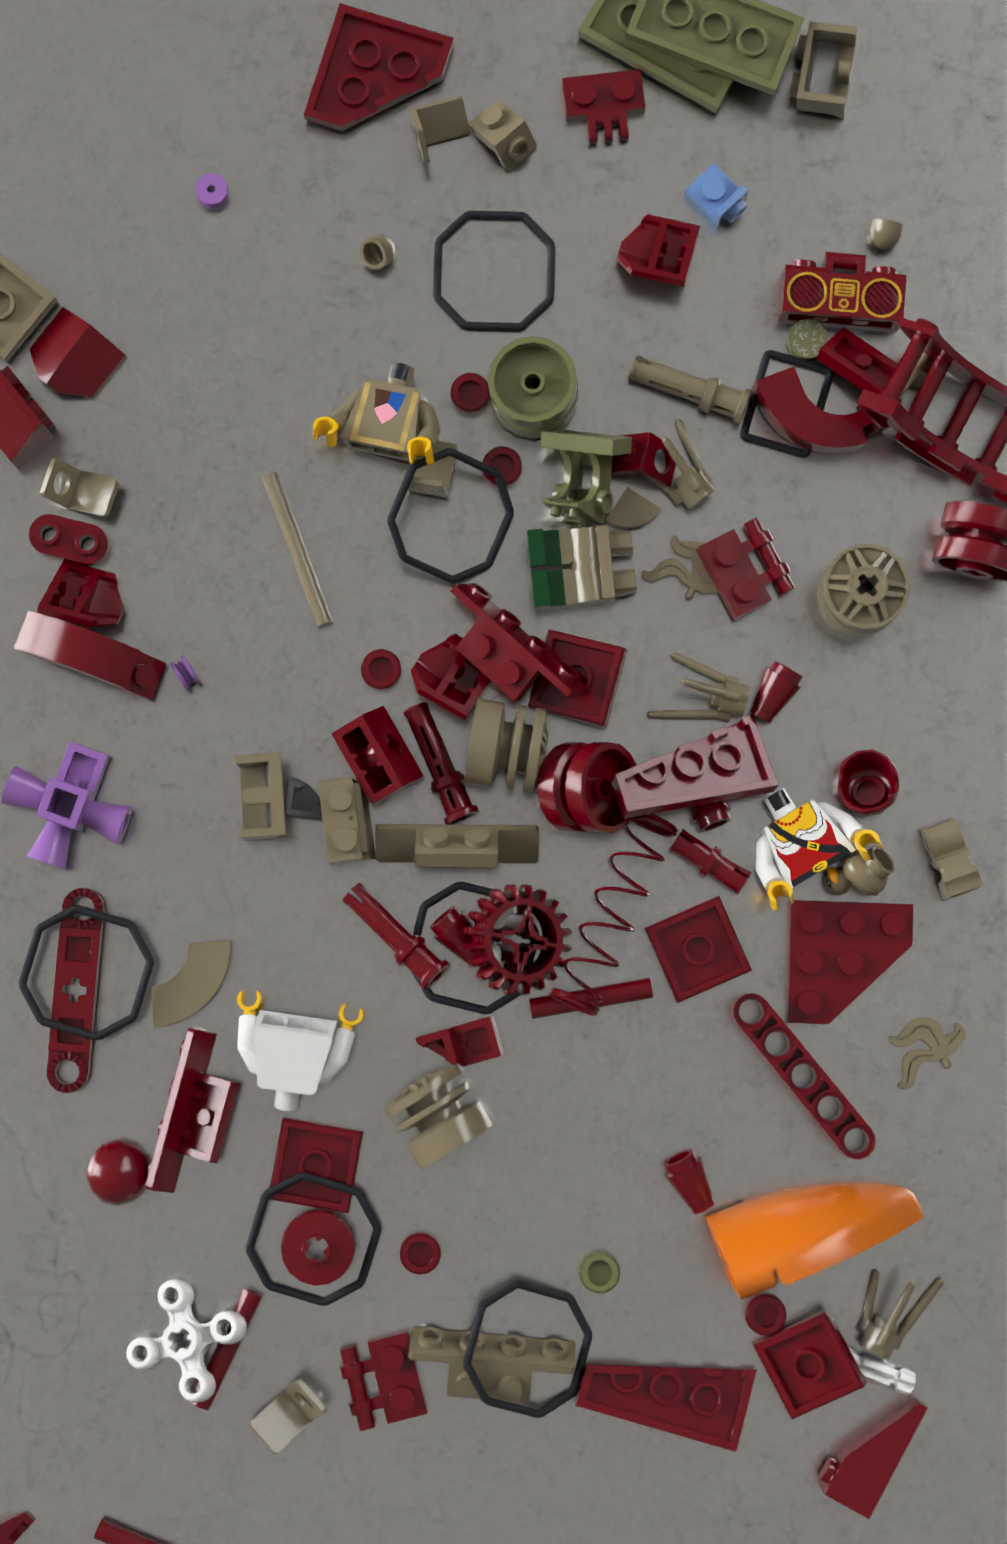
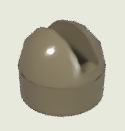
[870,219,903,249]
[360,235,396,270]

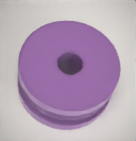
[195,173,229,209]
[170,655,201,691]

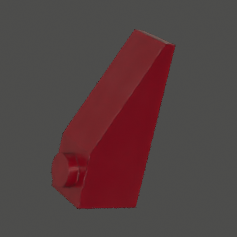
[819,1397,928,1519]

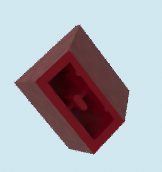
[0,365,56,469]

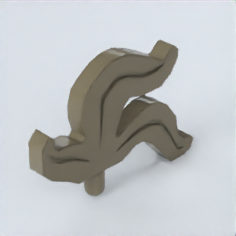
[642,535,719,600]
[889,1017,966,1089]

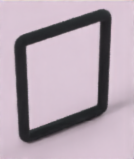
[740,350,834,458]

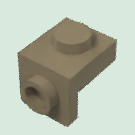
[468,99,537,171]

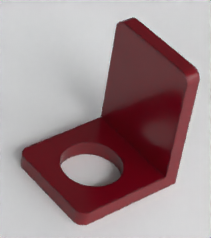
[611,432,676,487]

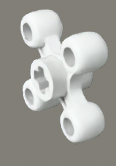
[127,1279,247,1403]

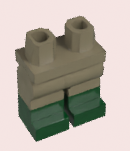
[527,525,637,613]

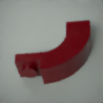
[751,366,890,454]
[14,611,166,700]

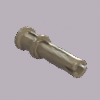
[628,355,752,424]

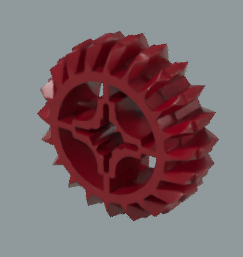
[462,884,572,995]

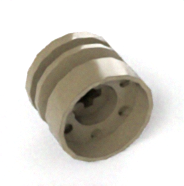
[816,543,910,638]
[464,698,549,794]
[384,1064,494,1170]

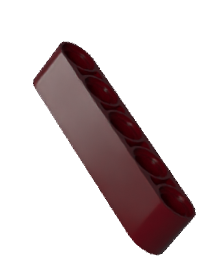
[730,993,876,1160]

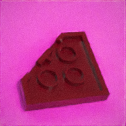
[304,3,454,131]
[786,900,913,1024]

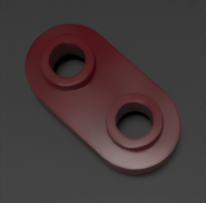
[29,514,110,566]

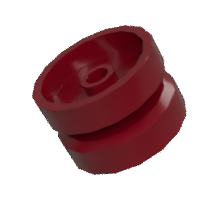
[932,501,1007,582]
[537,742,636,833]

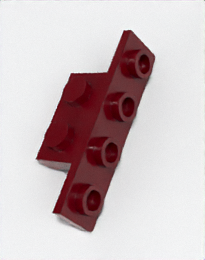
[450,583,586,701]
[145,1028,239,1193]

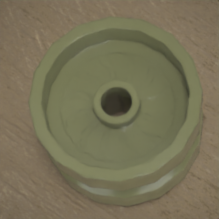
[487,336,579,439]

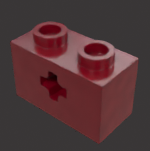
[331,706,424,805]

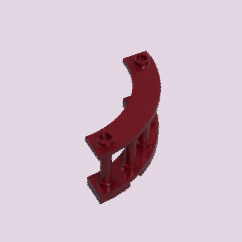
[856,317,1007,504]

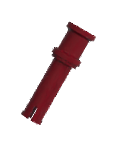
[403,702,480,825]
[342,883,450,990]

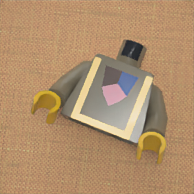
[313,363,441,465]

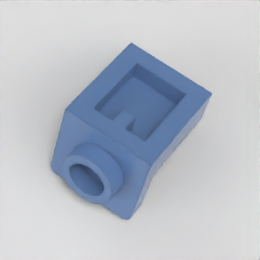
[684,163,749,228]

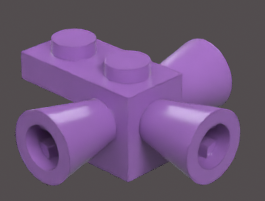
[1,741,132,870]

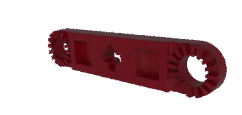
[46,888,105,1093]

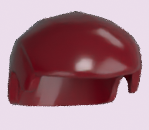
[837,749,899,816]
[87,1140,148,1206]

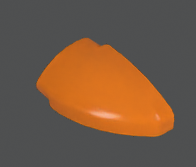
[705,1182,924,1300]

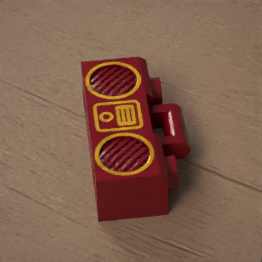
[778,252,906,331]

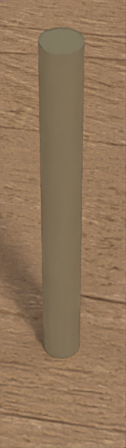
[262,472,333,628]

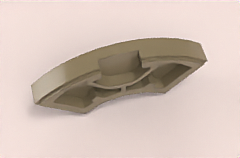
[151,940,232,1028]

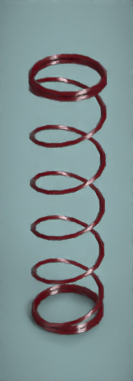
[549,814,678,1016]

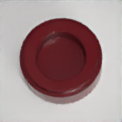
[450,373,491,415]
[482,446,522,488]
[361,649,402,691]
[400,1232,441,1275]
[744,1292,787,1336]

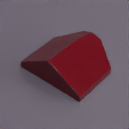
[617,214,700,287]
[29,307,127,398]
[37,560,124,628]
[411,634,491,720]

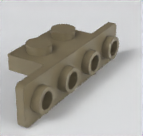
[375,824,539,867]
[408,1327,576,1404]

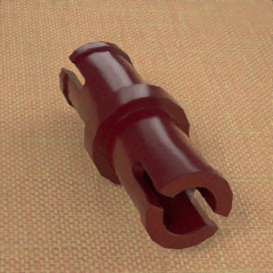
[669,829,752,894]

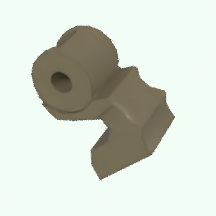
[921,818,983,901]

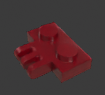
[562,69,646,144]

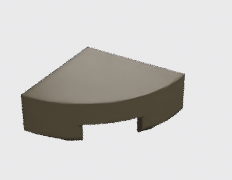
[605,487,661,528]

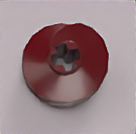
[281,1210,355,1286]

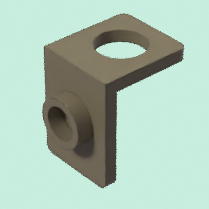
[410,96,470,163]
[404,441,457,498]
[40,457,120,518]
[249,1379,327,1455]

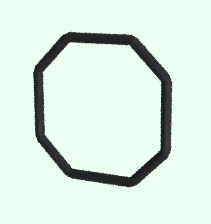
[433,210,556,331]
[387,448,514,583]
[412,881,539,1015]
[19,905,154,1041]
[246,1172,381,1306]
[463,1280,592,1418]

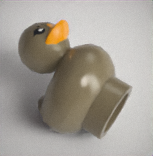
[824,845,895,896]

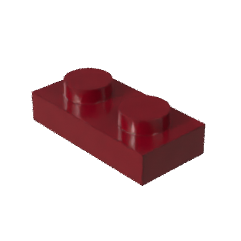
[817,327,898,394]

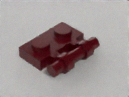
[696,517,795,620]
[339,1330,428,1431]

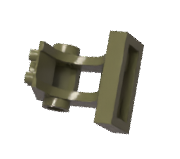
[540,429,632,528]

